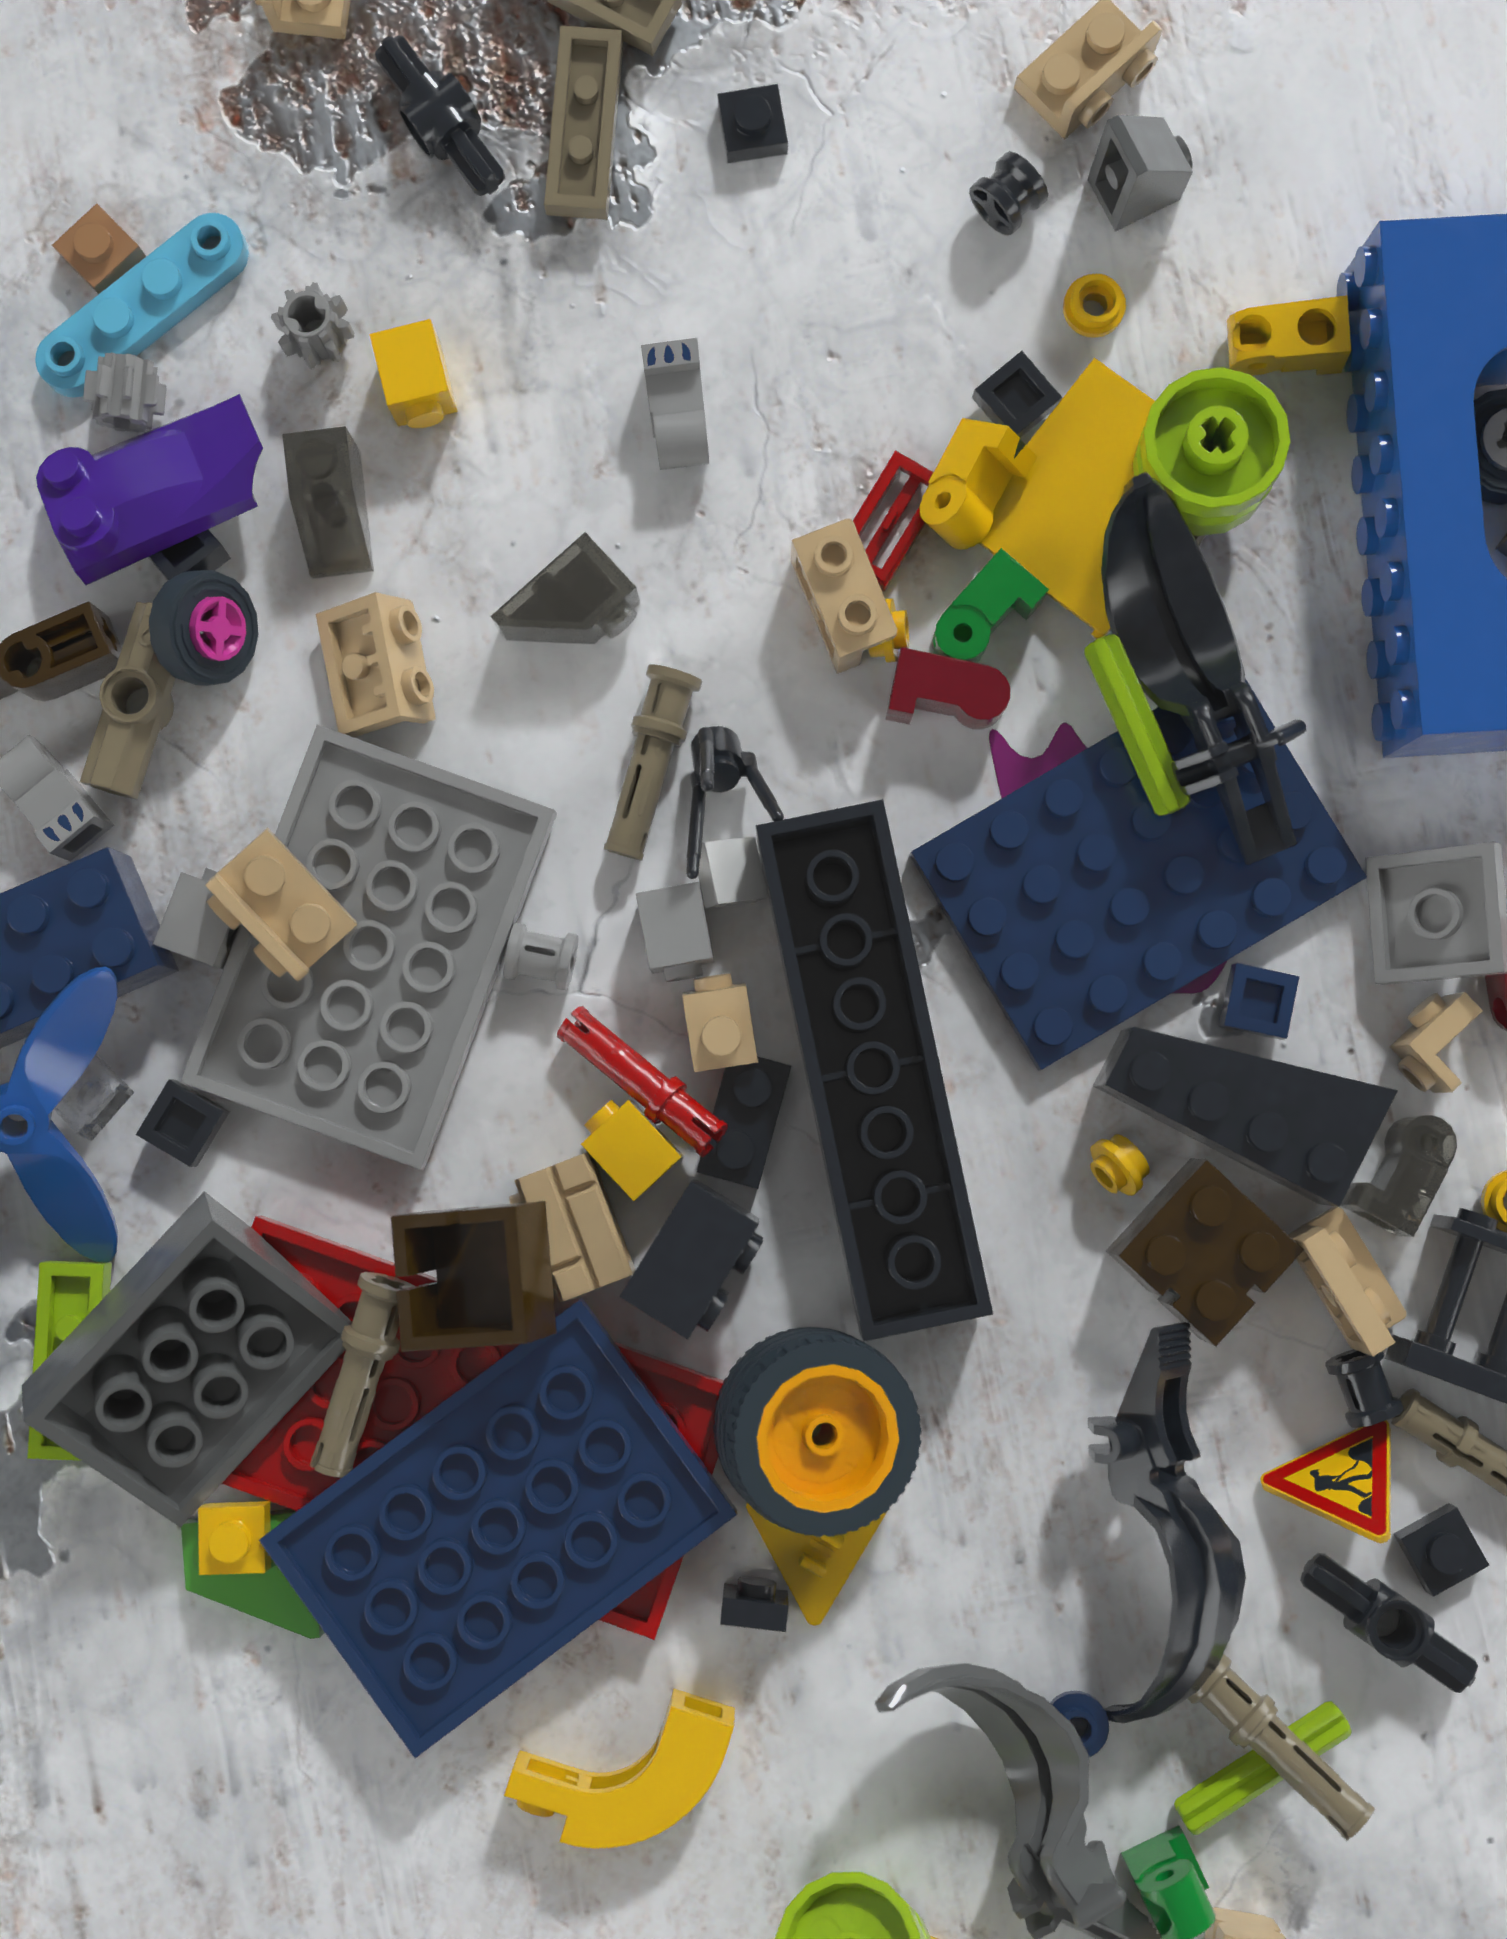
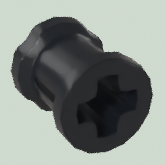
[1325,1349,1404,1428]

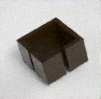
[1106,1158,1304,1347]
[391,1201,557,1352]

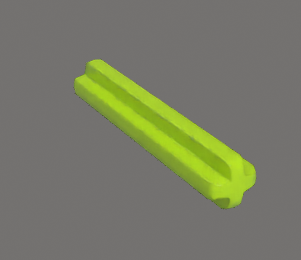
[1084,634,1190,816]
[1174,1701,1352,1835]

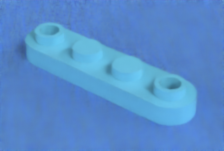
[35,213,249,397]

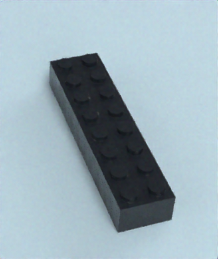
[756,799,993,1342]

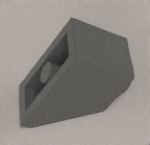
[1087,115,1193,232]

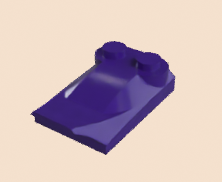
[36,394,263,585]

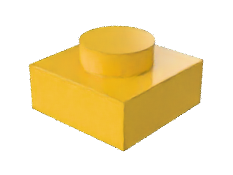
[198,1501,271,1575]

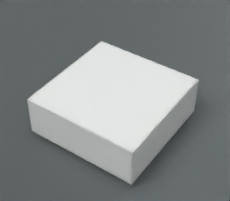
[698,836,768,909]

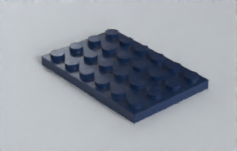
[909,678,1367,1071]
[259,1298,738,1758]

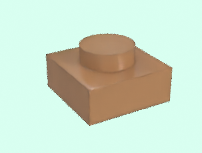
[52,203,146,295]

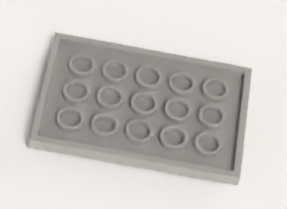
[180,724,557,1170]

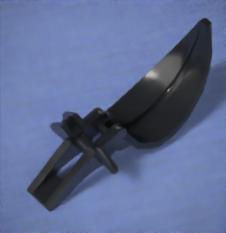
[1101,472,1306,865]
[1088,1322,1246,1724]

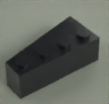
[1093,1027,1398,1207]

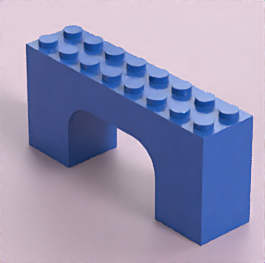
[1336,214,1507,758]

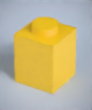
[369,319,458,428]
[581,1100,683,1201]

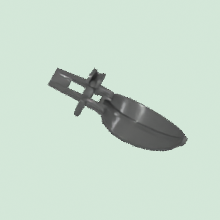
[875,1663,1161,1939]

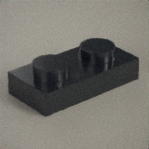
[697,1056,792,1189]

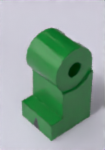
[932,548,1049,663]
[1121,1825,1216,1939]

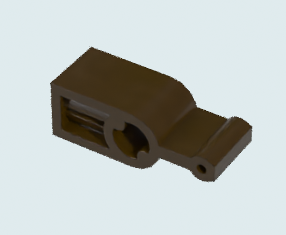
[0,601,122,701]

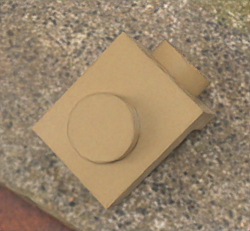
[682,973,758,1072]
[1390,992,1483,1093]

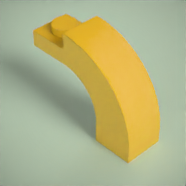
[504,1688,735,1848]

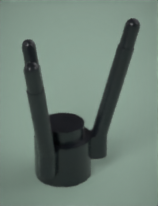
[686,726,784,879]

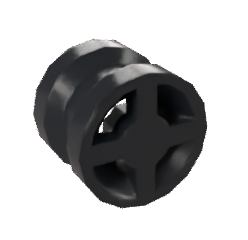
[969,151,1048,236]

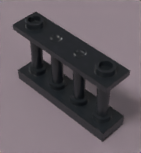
[1384,1208,1507,1404]

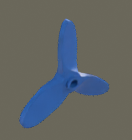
[0,967,118,1263]

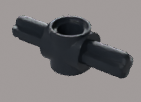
[375,35,505,196]
[1300,1553,1478,1693]

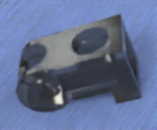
[1340,1115,1457,1237]

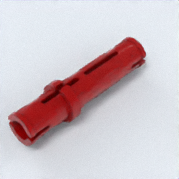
[557,1006,728,1157]

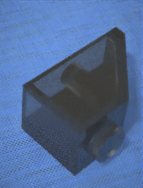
[282,426,374,579]
[490,532,640,644]

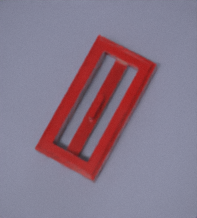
[853,450,933,592]

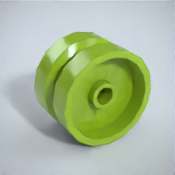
[1132,367,1291,536]
[775,1872,931,1939]

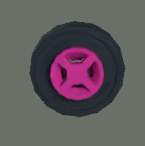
[149,570,259,686]

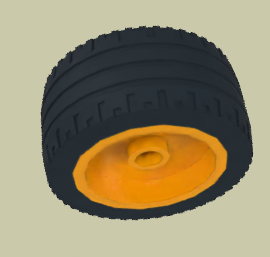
[713,1327,921,1537]

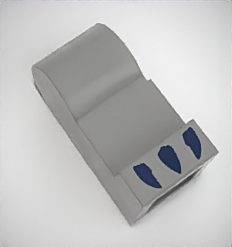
[641,338,709,470]
[0,735,114,861]

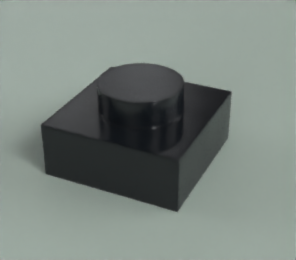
[717,84,788,164]
[972,351,1063,438]
[148,529,231,581]
[136,1079,230,1167]
[1394,1503,1490,1597]
[720,1576,789,1632]

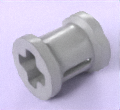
[503,922,579,991]

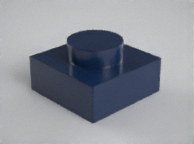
[1219,963,1300,1040]

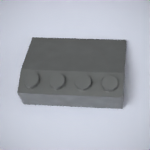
[22,1191,352,1528]

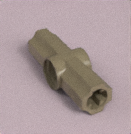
[80,602,176,800]

